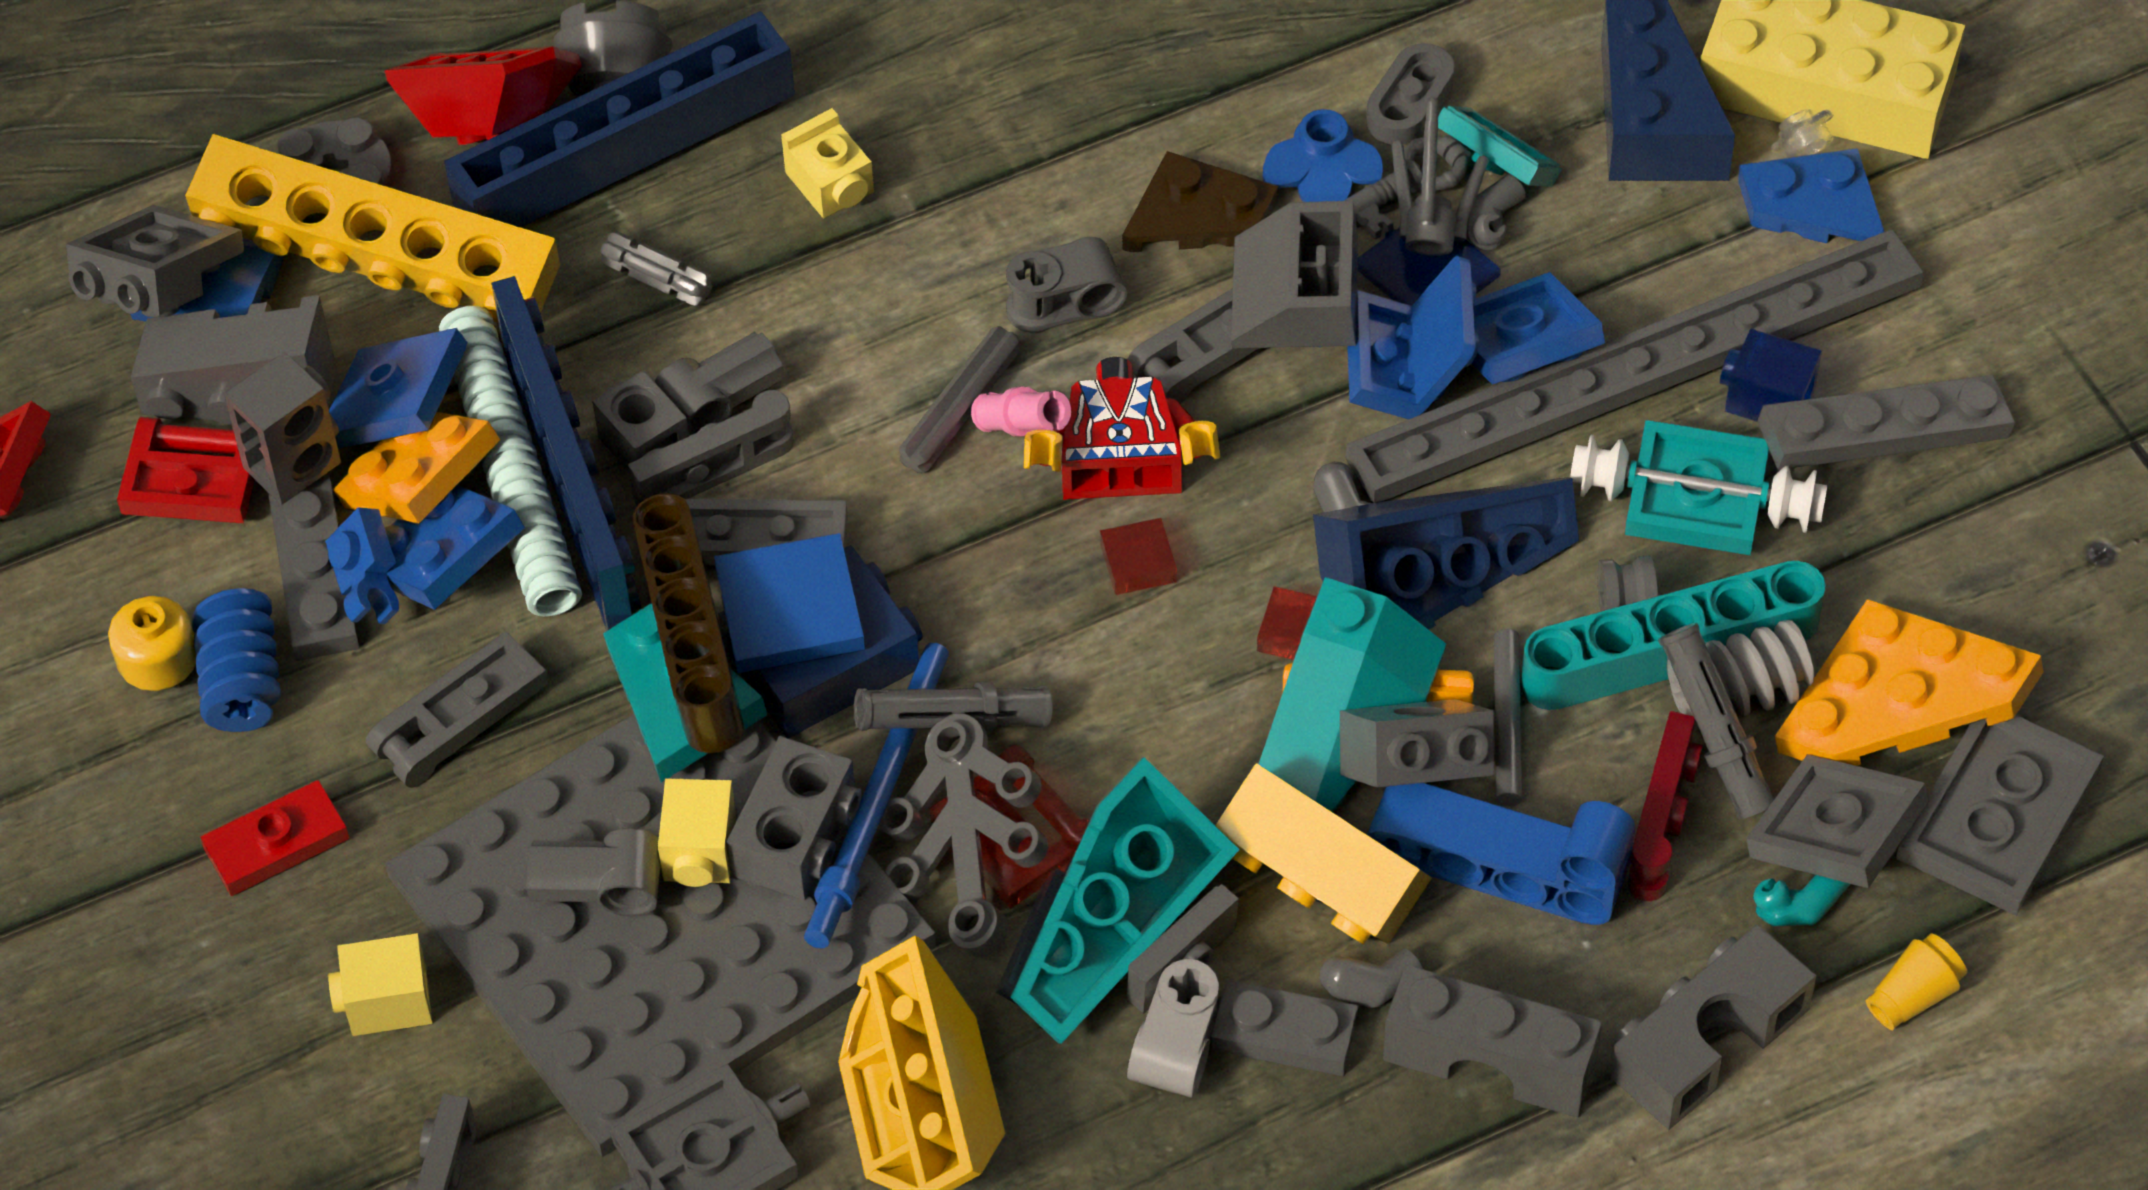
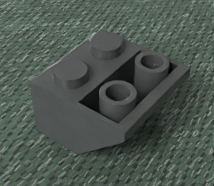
[1231,201,1358,348]

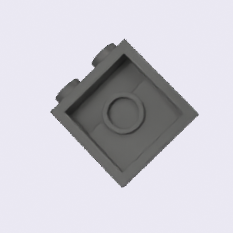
[66,205,244,318]

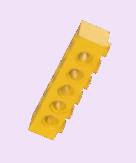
[185,134,560,323]

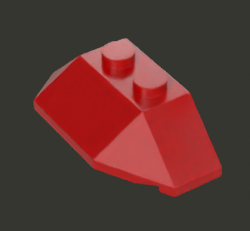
[384,46,582,145]

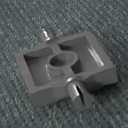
[608,1063,811,1190]

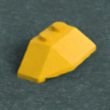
[838,936,1005,1190]

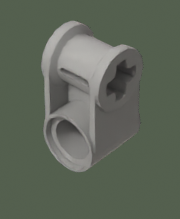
[1127,959,1219,1098]

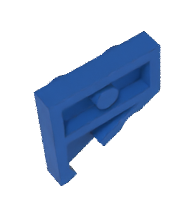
[1738,148,1884,243]

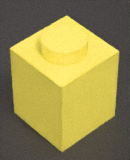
[658,779,737,887]
[328,933,432,1036]

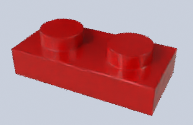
[0,400,51,519]

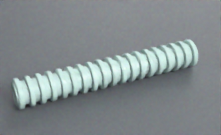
[439,306,582,617]

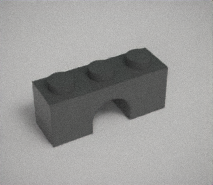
[1610,924,1816,1130]
[1383,965,1602,1118]

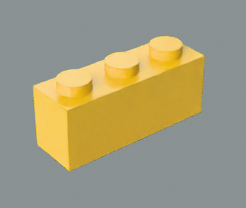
[1215,763,1432,945]

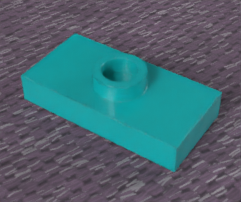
[1438,106,1562,187]

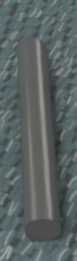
[1494,629,1522,806]

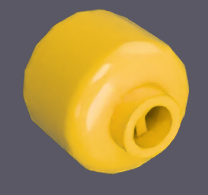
[108,596,197,691]

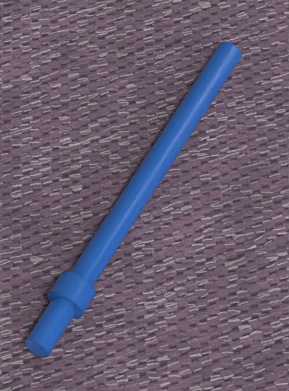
[804,643,949,948]

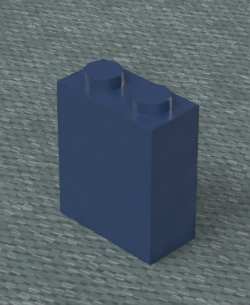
[718,545,923,739]

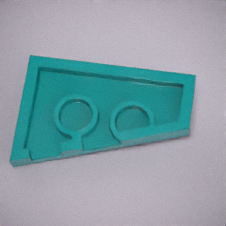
[603,603,767,783]

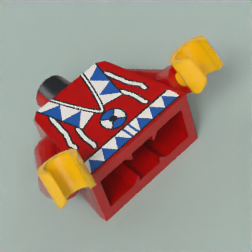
[1023,357,1220,500]

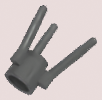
[1392,98,1488,256]

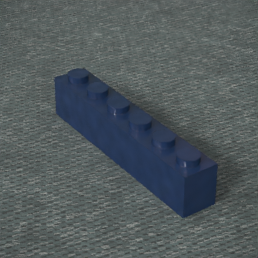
[444,11,795,227]

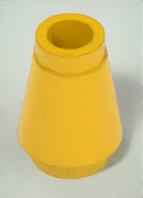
[1866,934,1967,1030]

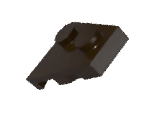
[1122,151,1278,253]

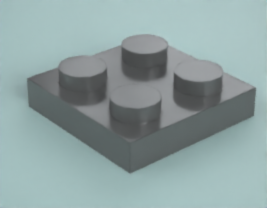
[1746,754,1928,888]

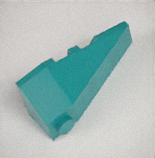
[1258,577,1446,813]
[1011,757,1240,1044]

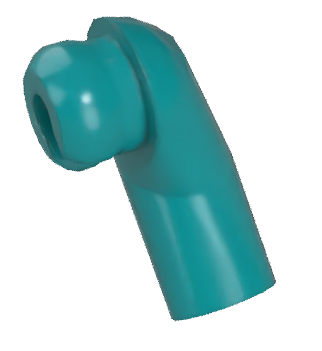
[1753,875,1850,926]

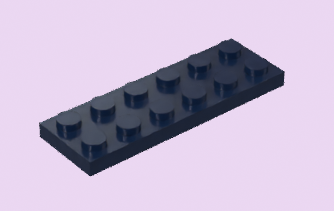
[491,276,641,631]

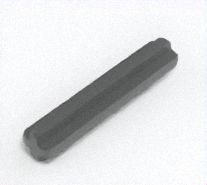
[899,326,1020,473]

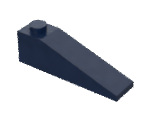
[1313,477,1579,630]

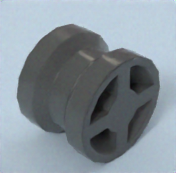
[1597,556,1658,612]

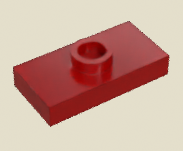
[200,780,349,896]

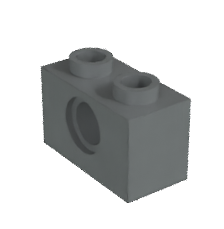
[1340,699,1494,788]

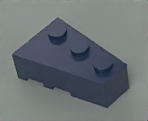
[1601,0,1735,181]

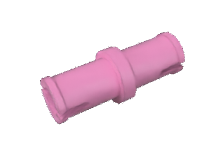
[971,387,1071,437]

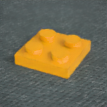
[333,412,500,524]

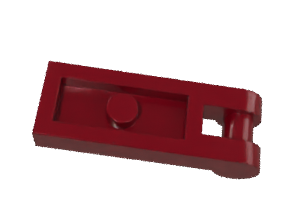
[1628,711,1703,901]

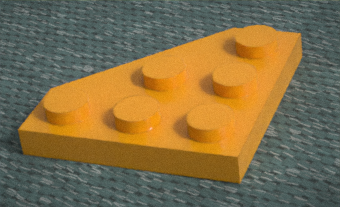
[1775,599,2043,766]

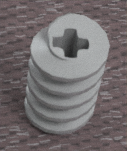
[1667,620,1814,731]

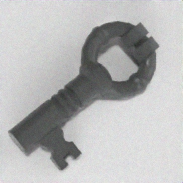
[1344,134,1471,240]

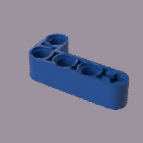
[1367,783,1636,925]

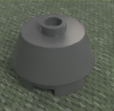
[553,1,672,96]

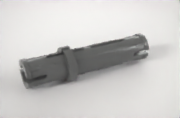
[1658,622,1775,819]
[854,681,1053,733]

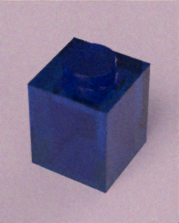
[1719,328,1822,422]

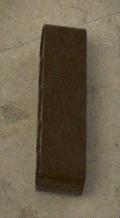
[633,493,744,753]

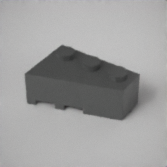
[131,295,337,424]

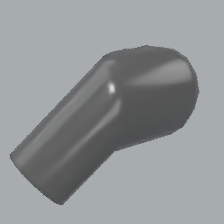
[1466,174,1525,250]
[1313,461,1371,512]
[1319,948,1423,1008]

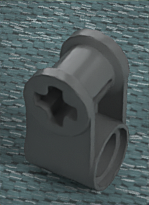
[1006,237,1127,332]

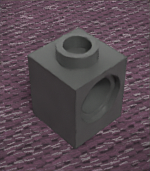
[592,370,689,472]

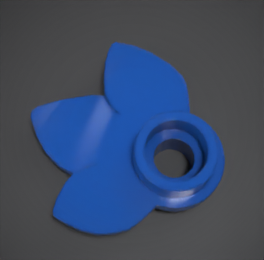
[1263,109,1383,202]

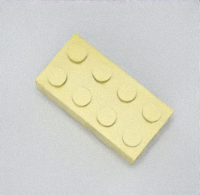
[1700,0,1965,159]

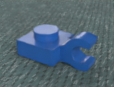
[325,507,399,624]

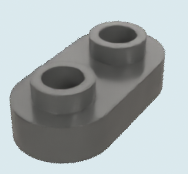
[1367,43,1454,144]

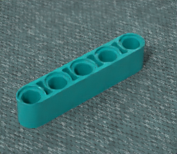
[1521,561,1826,710]

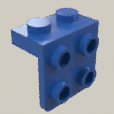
[1347,256,1479,420]

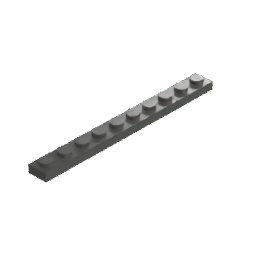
[1346,229,1924,503]

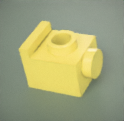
[781,108,874,219]

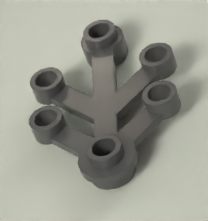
[879,714,1048,957]

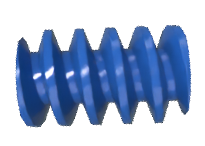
[192,588,281,732]

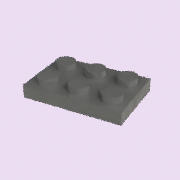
[1896,715,2104,916]

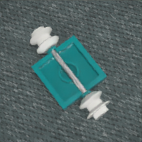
[1570,420,1827,556]

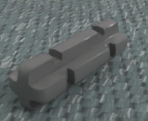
[600,231,713,306]

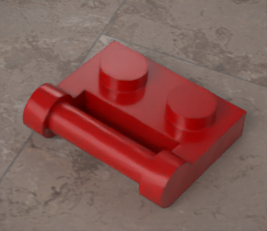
[117,417,255,524]

